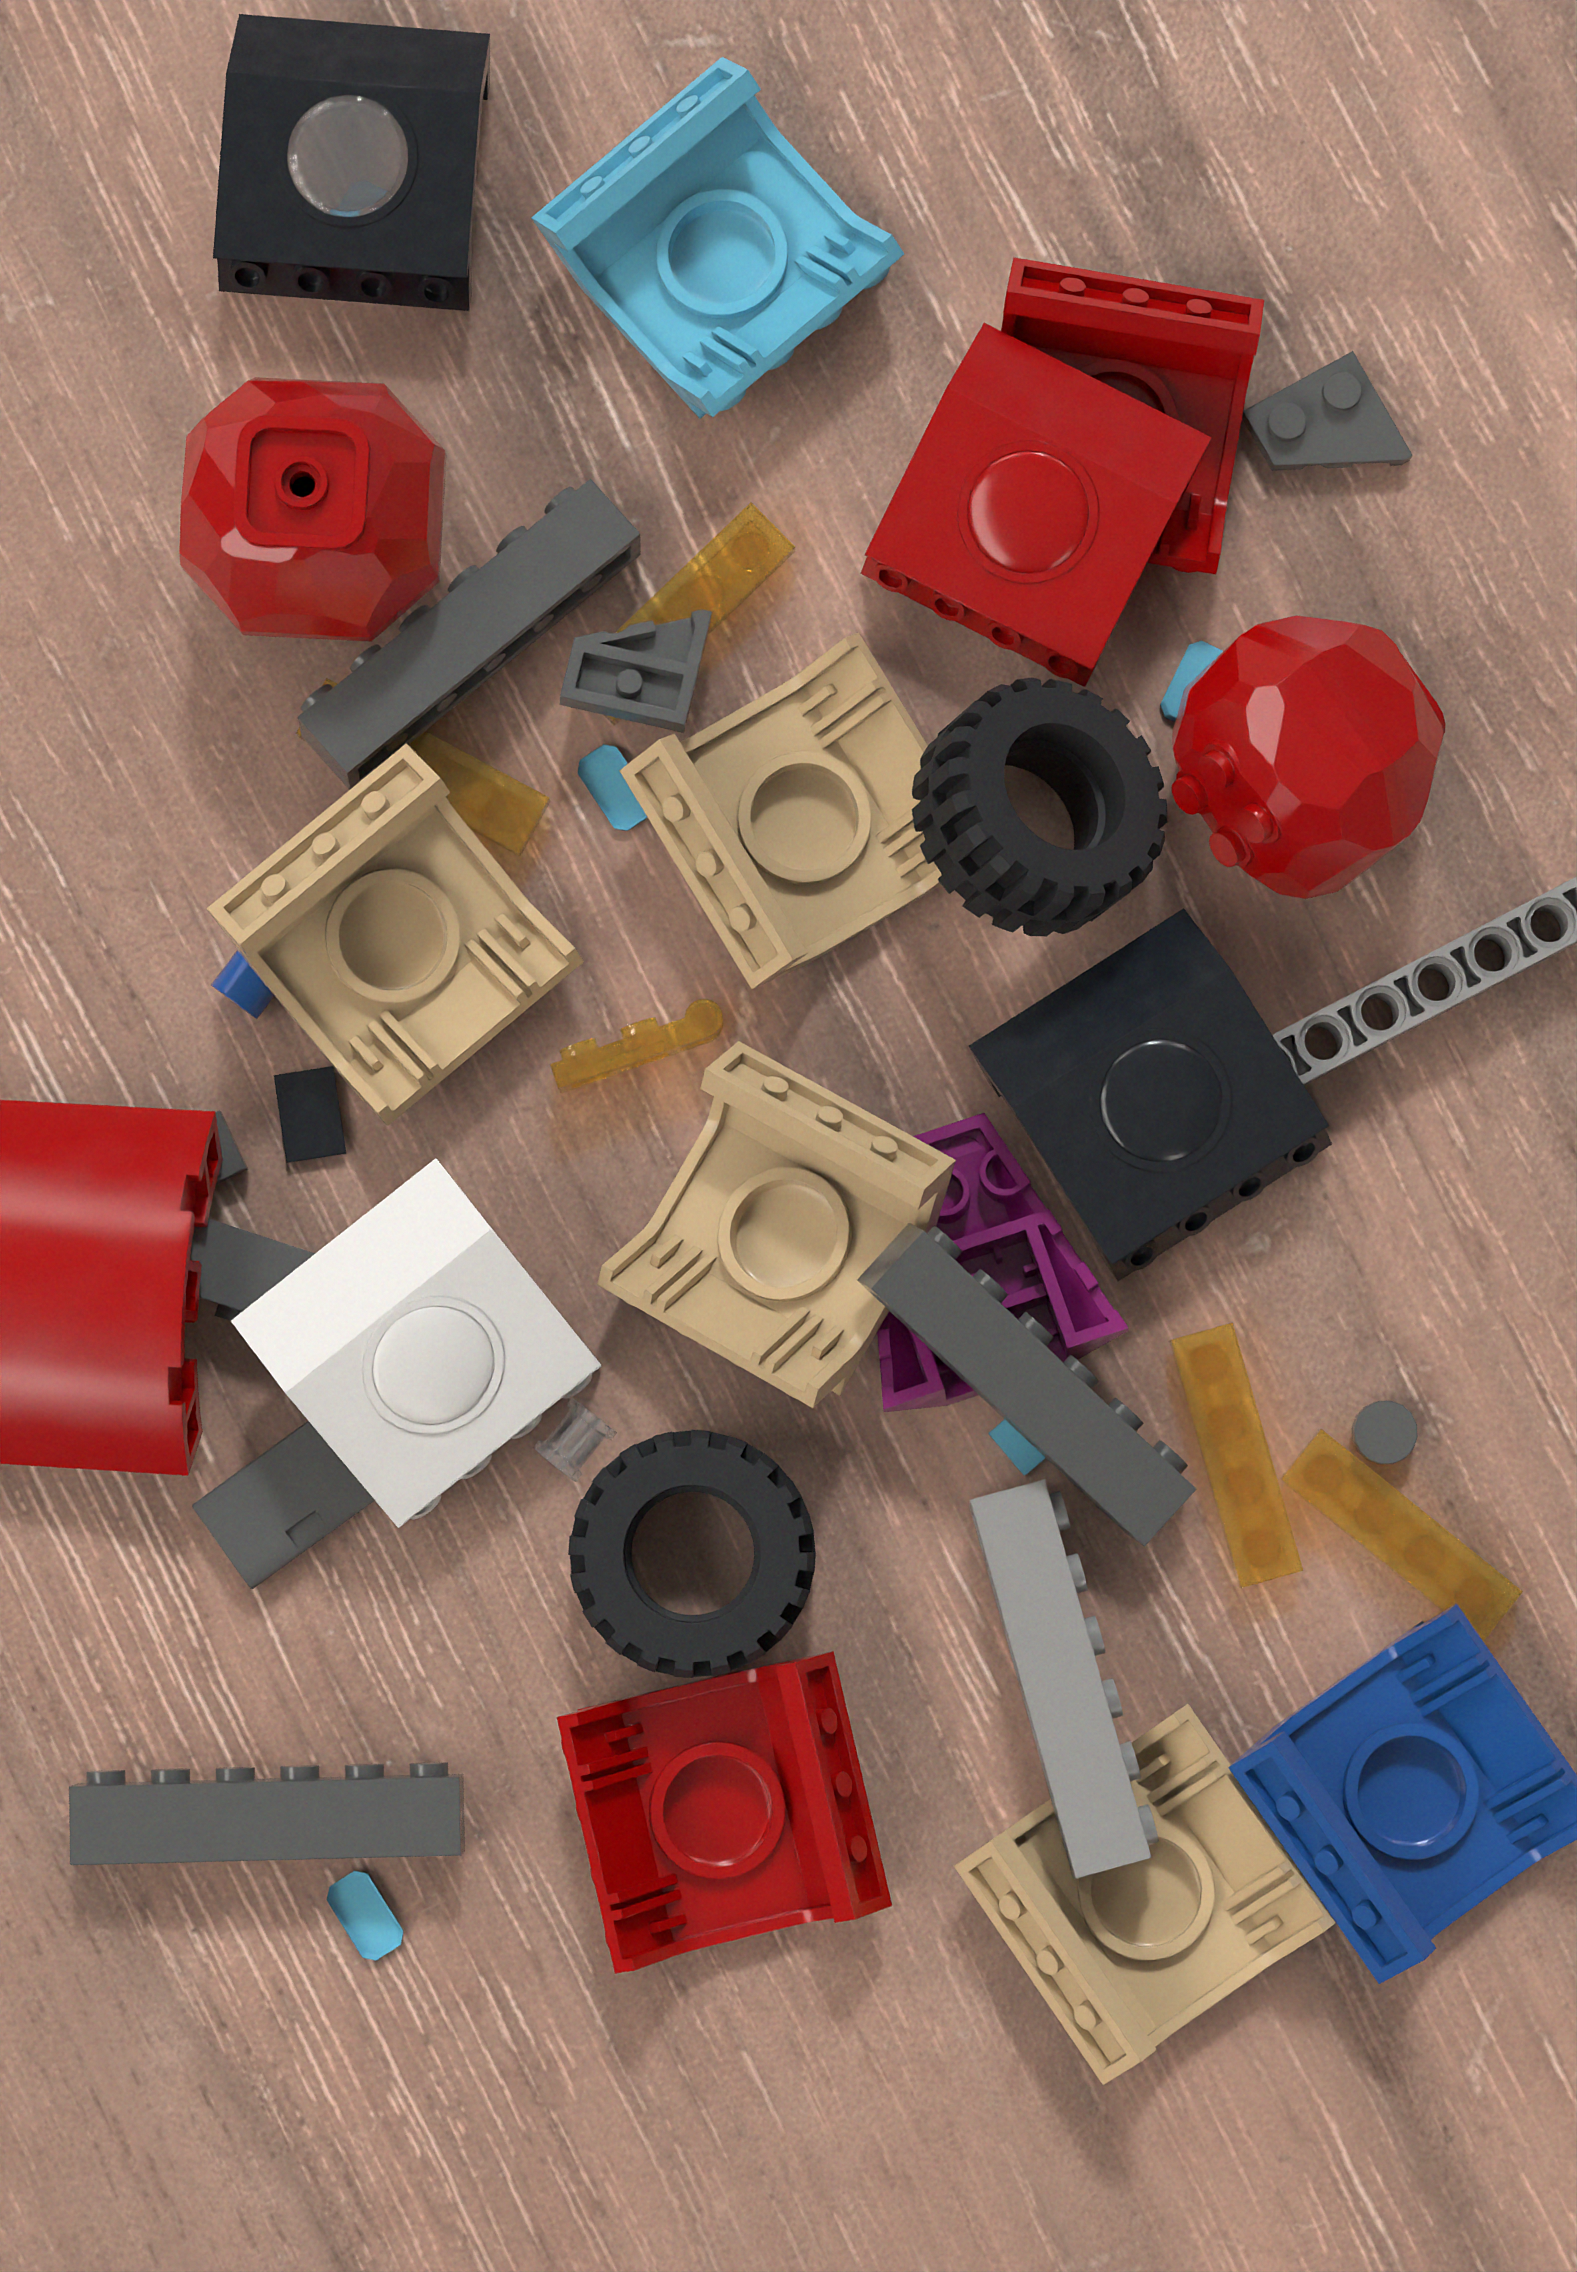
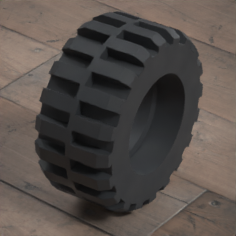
[912,678,1168,937]
[568,1430,816,1678]

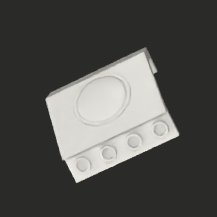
[231,1158,601,1528]

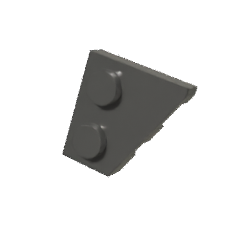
[1242,351,1413,471]
[560,609,712,733]

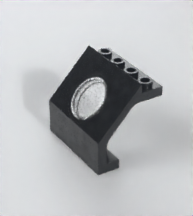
[213,14,490,311]

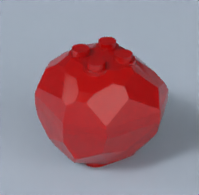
[179,377,447,642]
[1171,615,1446,899]

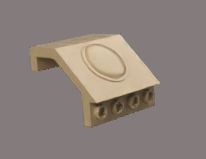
[619,633,942,989]
[206,744,584,1126]
[597,1041,956,1408]
[954,1704,1336,2085]

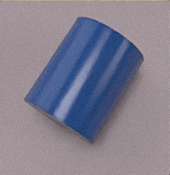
[211,950,274,1019]

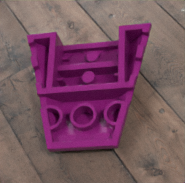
[877,1113,1129,1412]

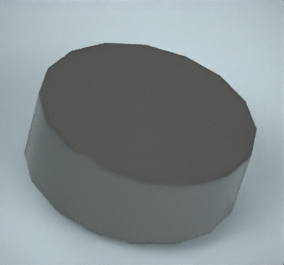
[1351,1401,1418,1464]

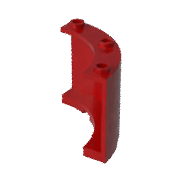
[0,1100,223,1476]

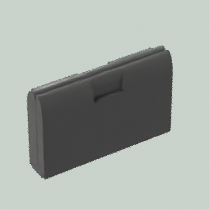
[192,1421,375,1589]

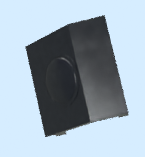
[969,908,1332,1281]

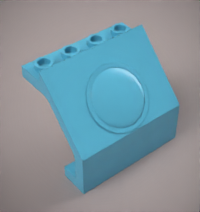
[531,57,904,419]

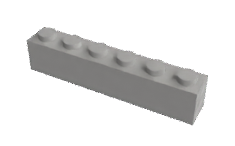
[969,1479,1159,1879]

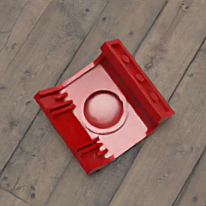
[1001,257,1264,575]
[860,323,1212,687]
[557,1651,892,1974]

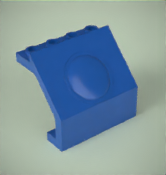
[1228,1604,1577,1984]

